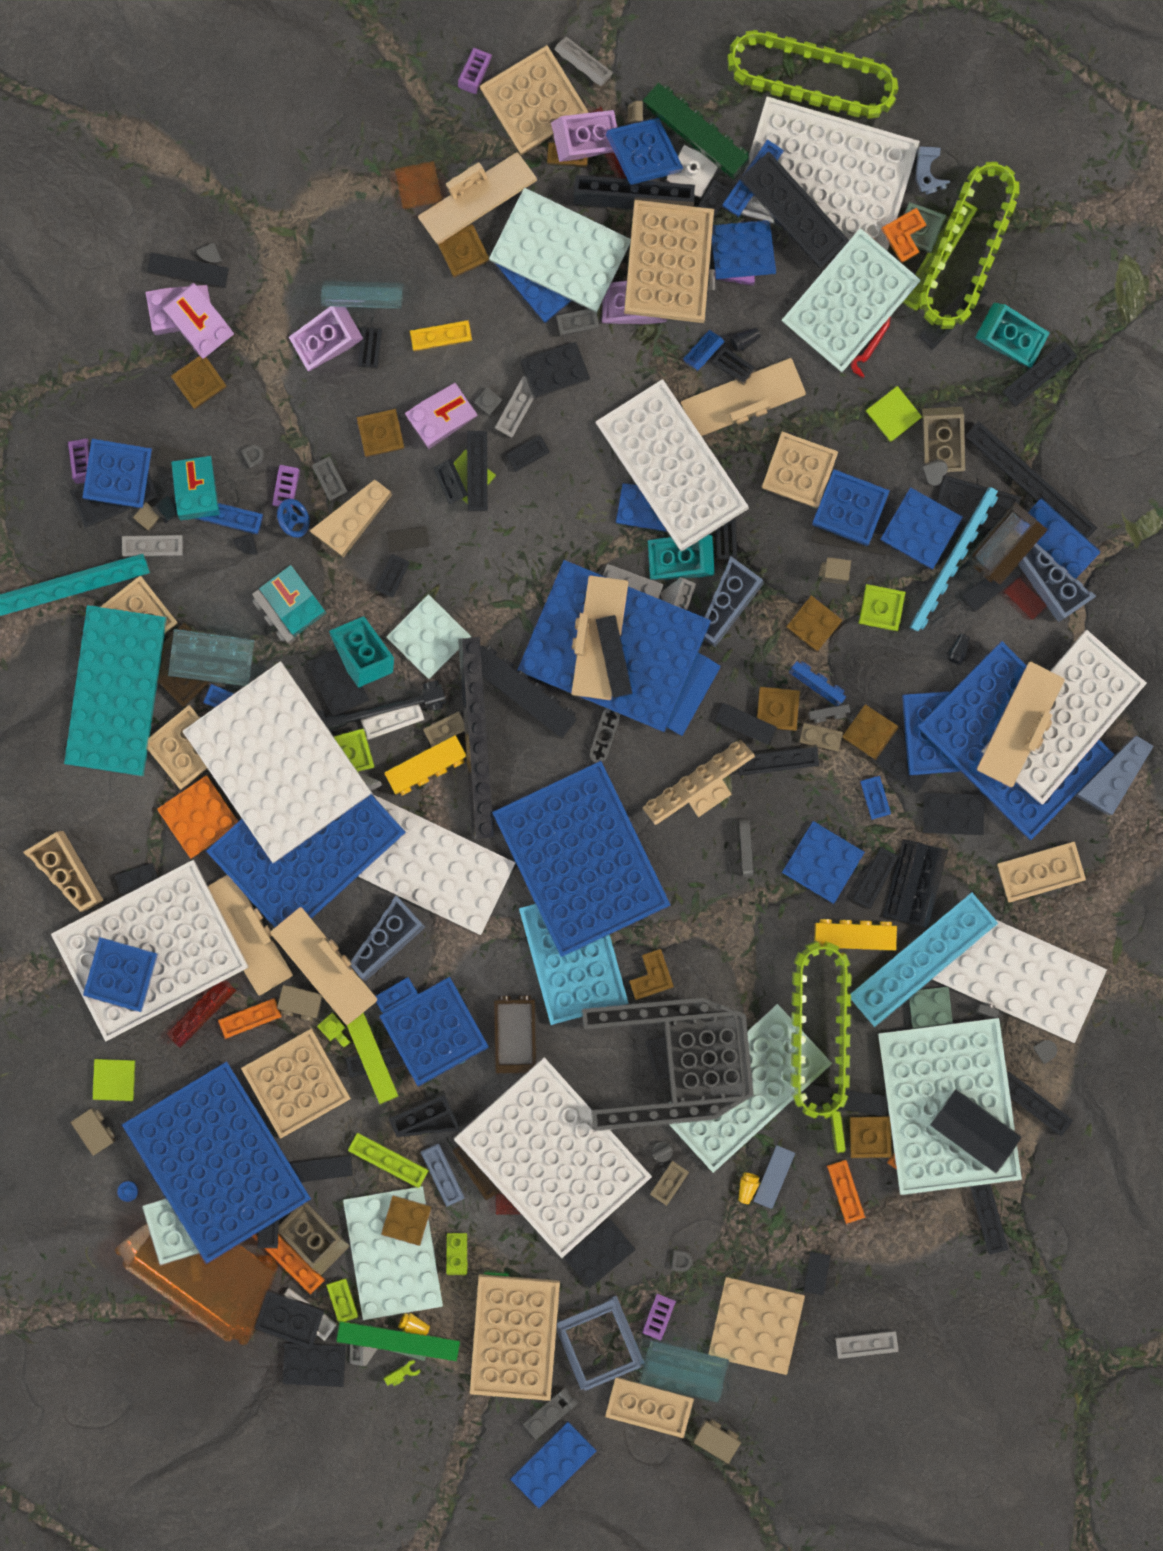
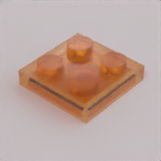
[395,161,442,209]

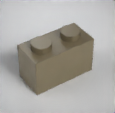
[819,557,851,585]
[277,985,323,1021]
[71,1108,116,1156]
[693,1419,741,1464]

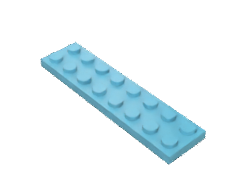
[851,893,999,1027]

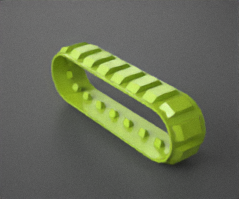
[727,30,898,119]
[920,162,1019,329]
[790,941,851,1119]

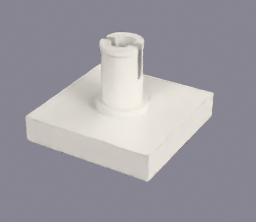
[666,145,718,199]

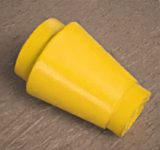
[738,1173,760,1204]
[398,1313,430,1335]

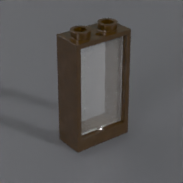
[968,502,1048,585]
[494,995,536,1073]

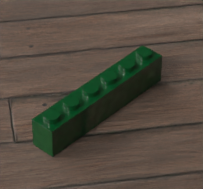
[643,82,750,180]

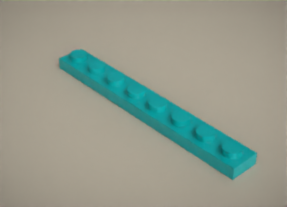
[0,554,150,616]

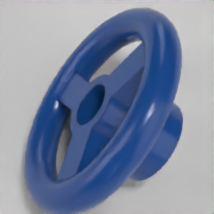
[277,499,310,537]

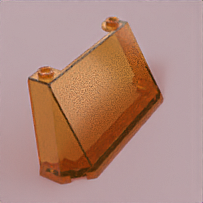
[115,1222,279,1345]

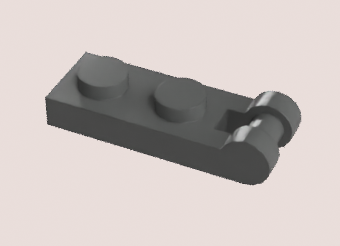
[523,1387,579,1439]

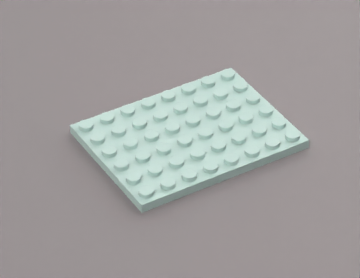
[878,1018,1022,1195]

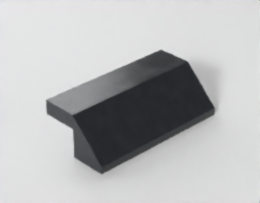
[883,839,948,928]
[930,1089,1022,1174]

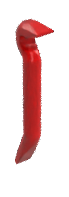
[851,317,890,379]

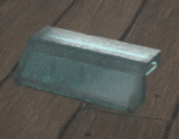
[321,281,404,308]
[168,629,254,686]
[640,1340,729,1403]

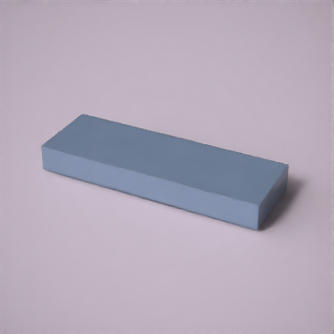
[421,1143,465,1207]
[753,1145,795,1209]

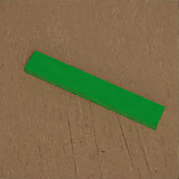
[336,1321,460,1361]

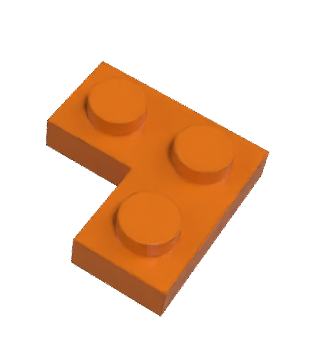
[881,208,926,263]

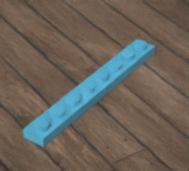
[909,487,998,631]

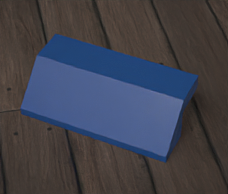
[667,653,721,736]

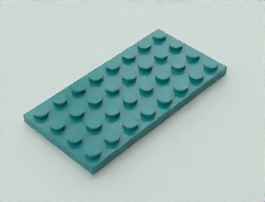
[64,605,167,776]

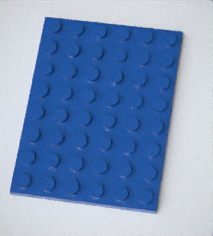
[517,560,711,732]
[917,641,1114,840]
[492,761,671,958]
[206,794,406,927]
[122,1062,311,1264]

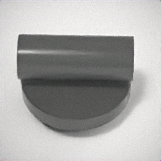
[652,1142,673,1162]

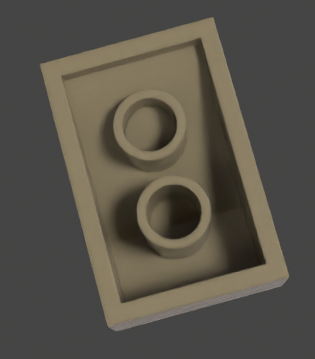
[922,407,965,472]
[278,1202,349,1275]

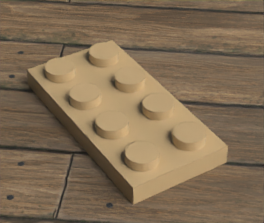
[997,842,1086,903]
[605,1377,694,1438]

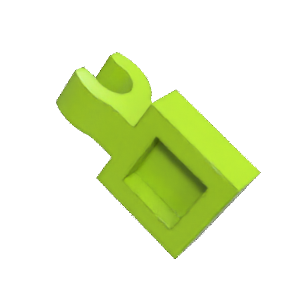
[317,1013,351,1047]
[384,1359,421,1386]

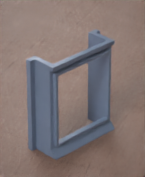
[556,1296,644,1391]

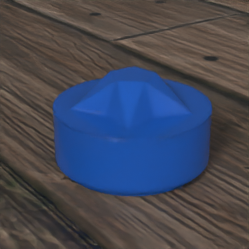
[117,1181,139,1202]

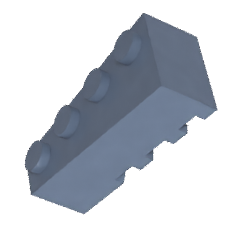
[1018,543,1096,622]
[704,557,763,647]
[1075,736,1153,816]
[350,895,425,981]

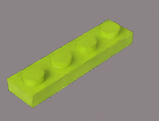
[348,1133,429,1188]

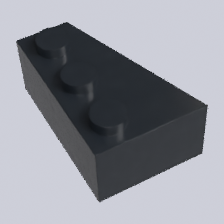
[388,1090,460,1137]

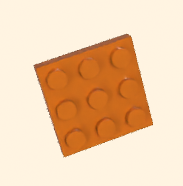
[157,775,239,859]

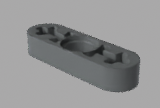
[590,708,620,763]
[739,818,753,877]

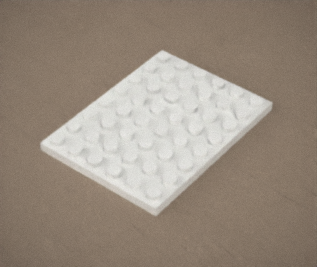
[741,97,920,251]
[183,661,372,863]
[51,860,249,1042]
[454,1057,652,1258]

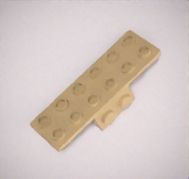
[418,152,537,244]
[681,358,806,436]
[572,576,629,700]
[977,662,1065,787]
[643,740,755,825]
[208,875,293,995]
[270,907,377,1025]

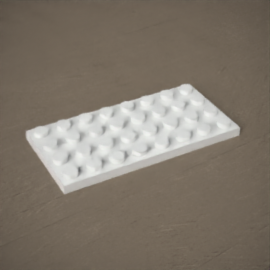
[596,379,749,551]
[981,630,1146,805]
[358,794,515,935]
[932,920,1107,1043]

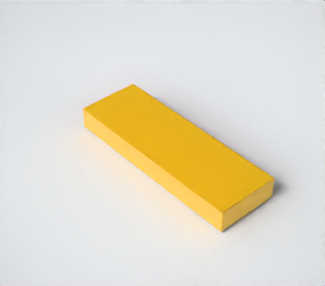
[410,320,472,351]

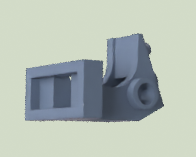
[915,146,950,195]

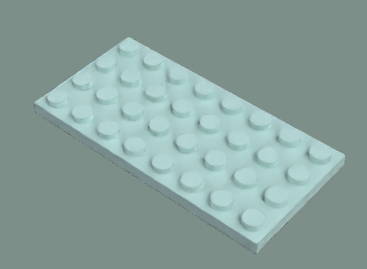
[669,1004,832,1173]

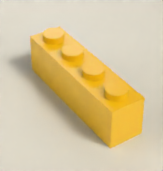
[384,735,467,796]
[814,919,897,950]

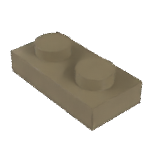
[423,711,465,747]
[799,723,843,752]
[650,1160,689,1206]

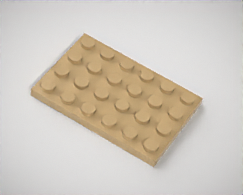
[624,200,714,323]
[470,1274,560,1401]

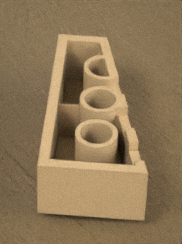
[310,480,392,558]
[24,831,103,912]

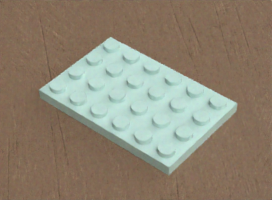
[489,188,631,312]
[781,228,921,372]
[343,1186,443,1320]

